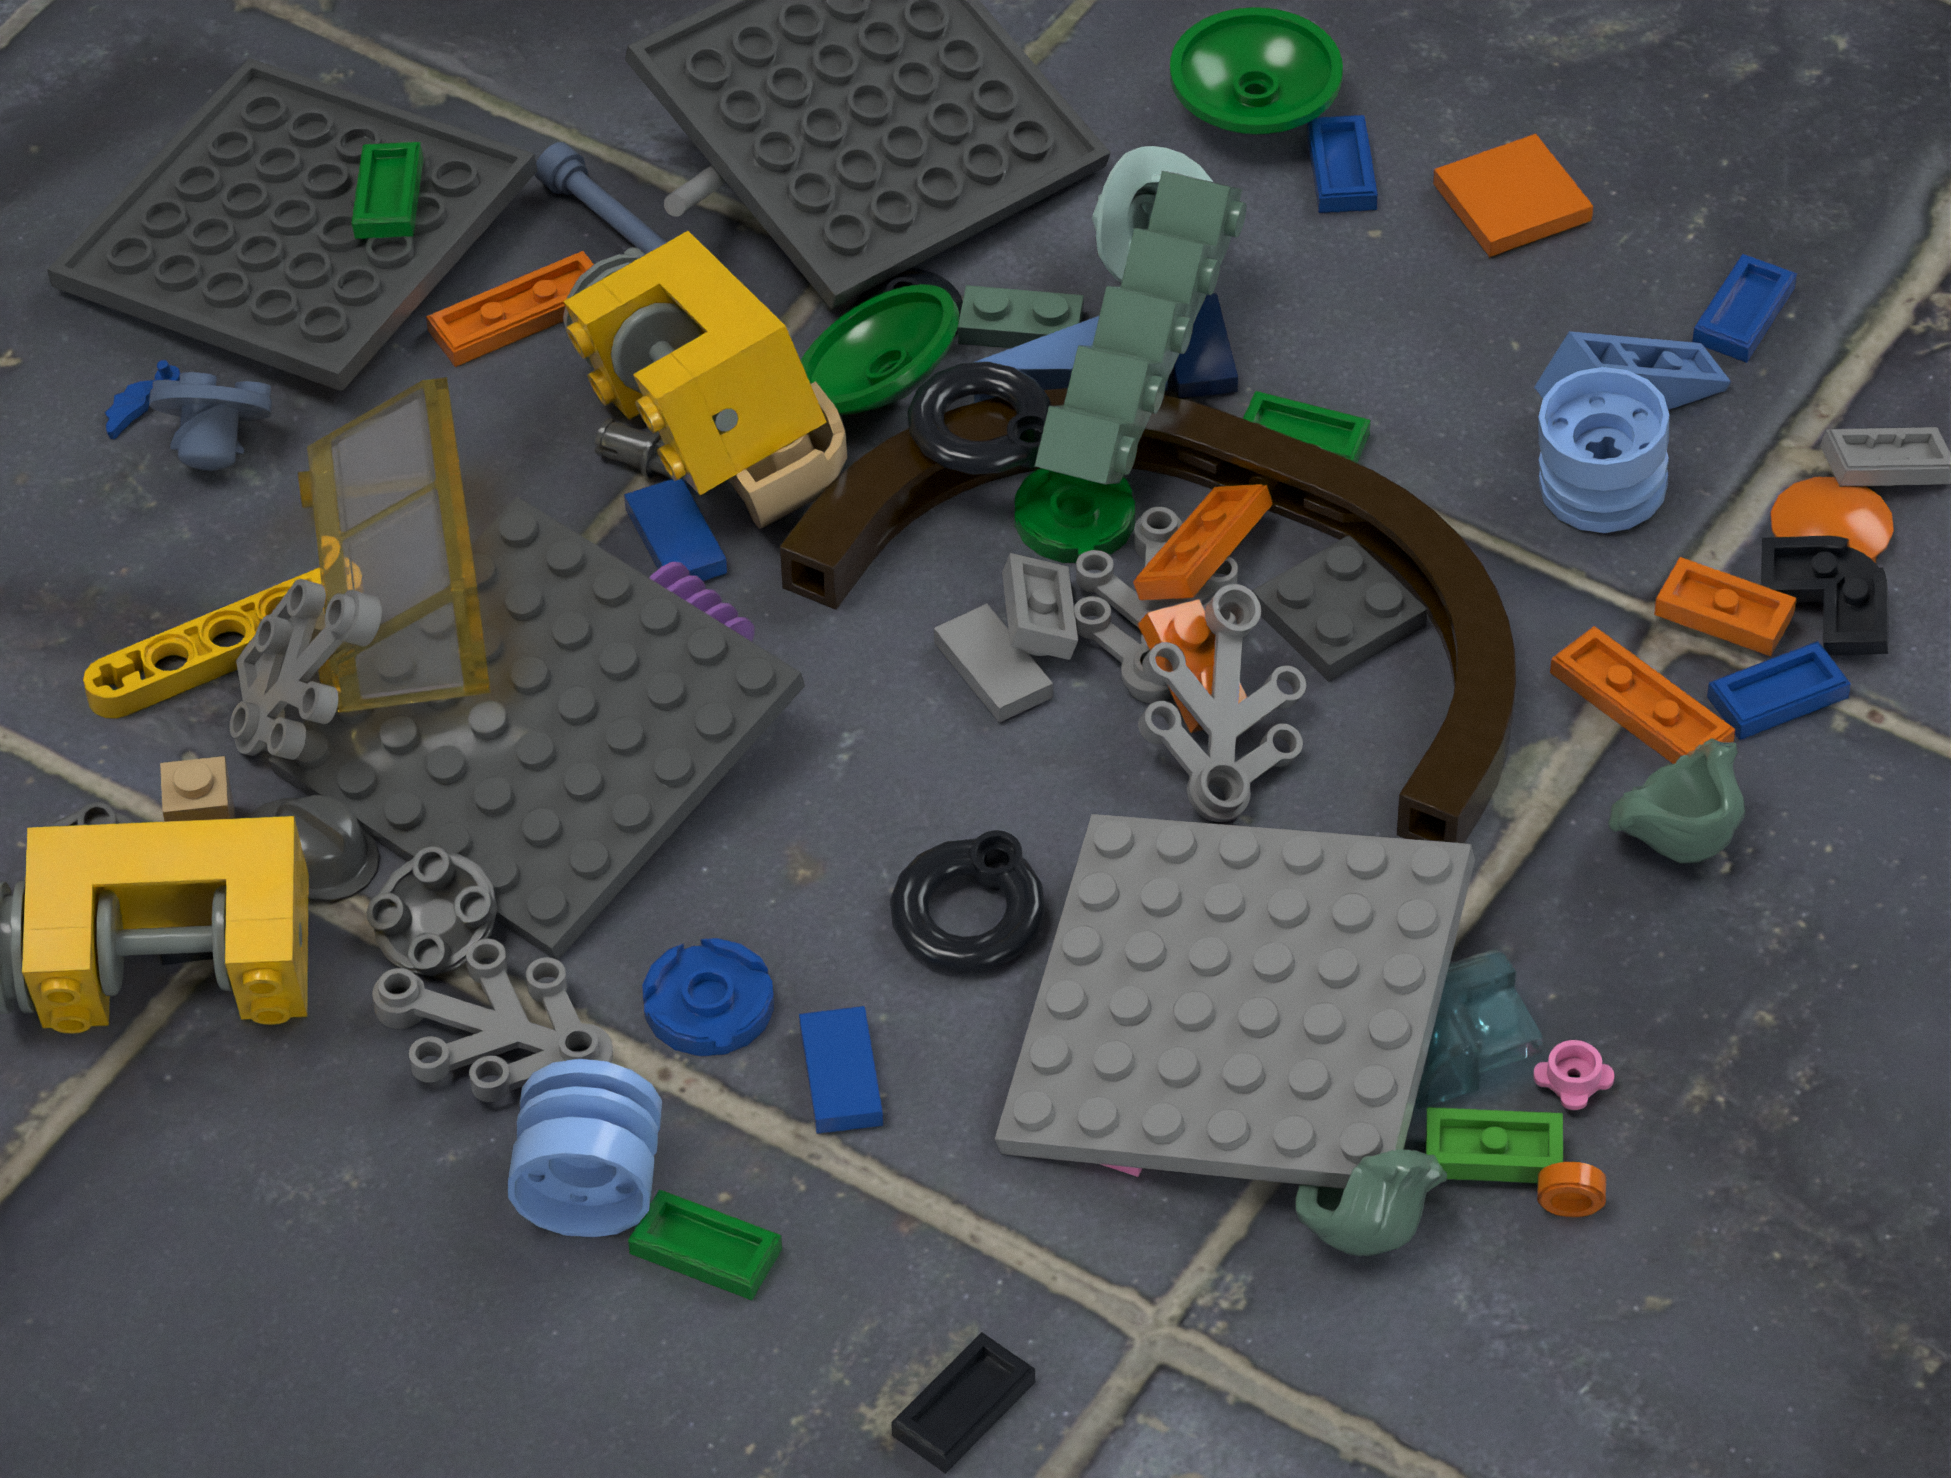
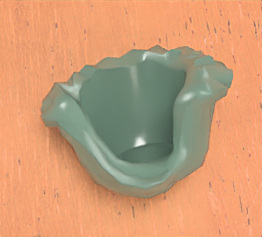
[1608,738,1746,864]
[1296,1149,1447,1256]

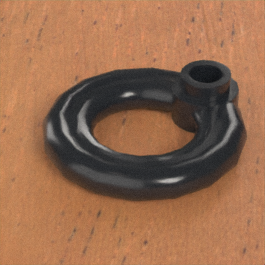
[907,362,1051,474]
[890,830,1046,973]

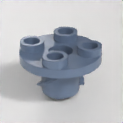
[149,372,272,471]

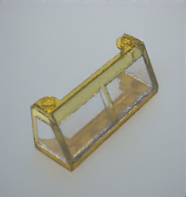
[298,377,491,713]

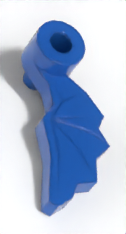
[105,360,181,440]

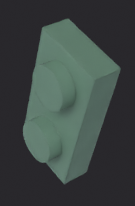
[958,285,1084,348]

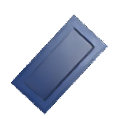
[1306,115,1378,213]
[1692,254,1797,363]
[624,478,727,581]
[1707,641,1851,740]
[799,1006,883,1134]

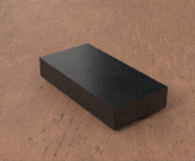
[891,1332,1036,1474]

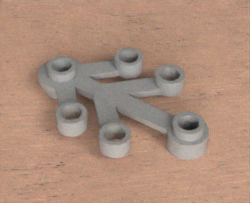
[1074,507,1238,703]
[230,579,382,760]
[1138,584,1307,822]
[372,939,613,1102]

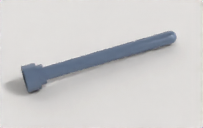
[535,142,667,255]

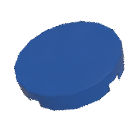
[642,938,774,1056]

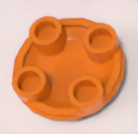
[1770,477,1894,563]

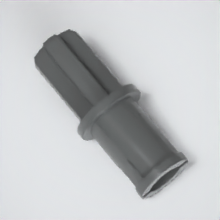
[595,418,689,484]

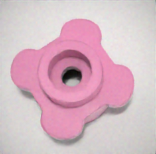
[1533,1040,1614,1110]

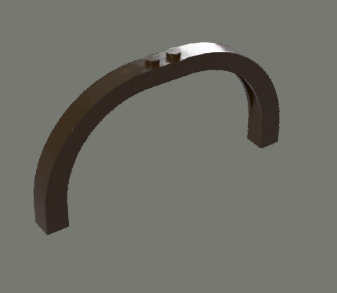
[780,388,1516,843]

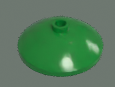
[1170,7,1343,135]
[801,284,959,415]

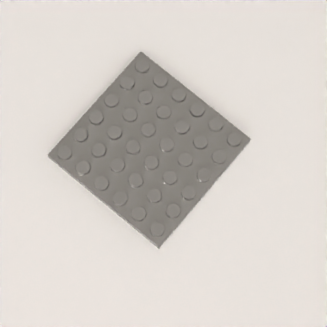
[995,814,1475,1189]

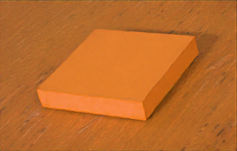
[1433,134,1593,257]

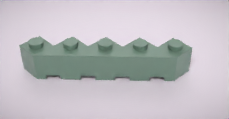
[1035,171,1247,485]

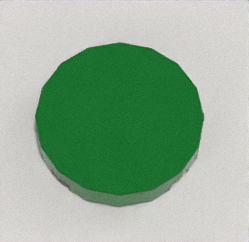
[1015,468,1135,563]

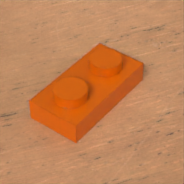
[1654,557,1796,657]
[1138,599,1247,733]

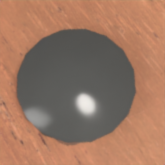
[366,846,497,976]

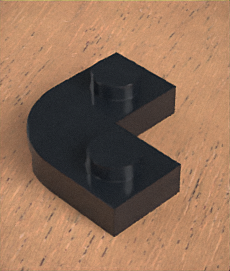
[1761,536,1889,656]

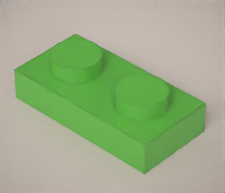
[1425,1107,1563,1183]

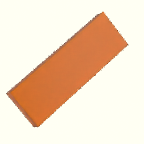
[426,251,594,367]
[1133,484,1273,600]
[1550,626,1735,764]

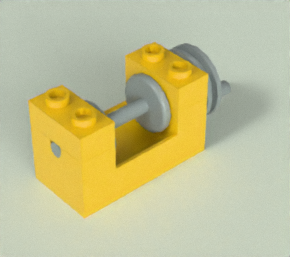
[563,231,827,495]
[0,816,309,1033]

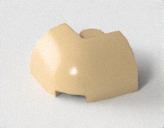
[728,381,847,529]

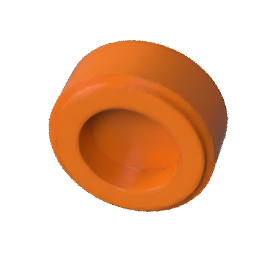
[1537,1162,1606,1217]

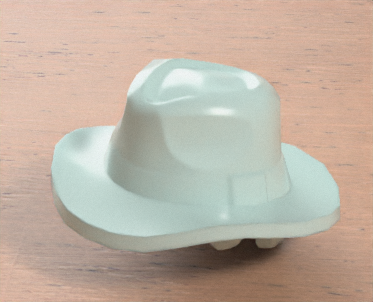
[1092,146,1213,283]

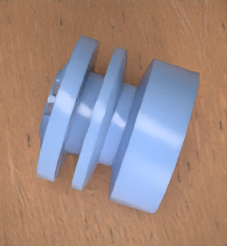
[1538,367,1669,533]
[508,1059,662,1237]

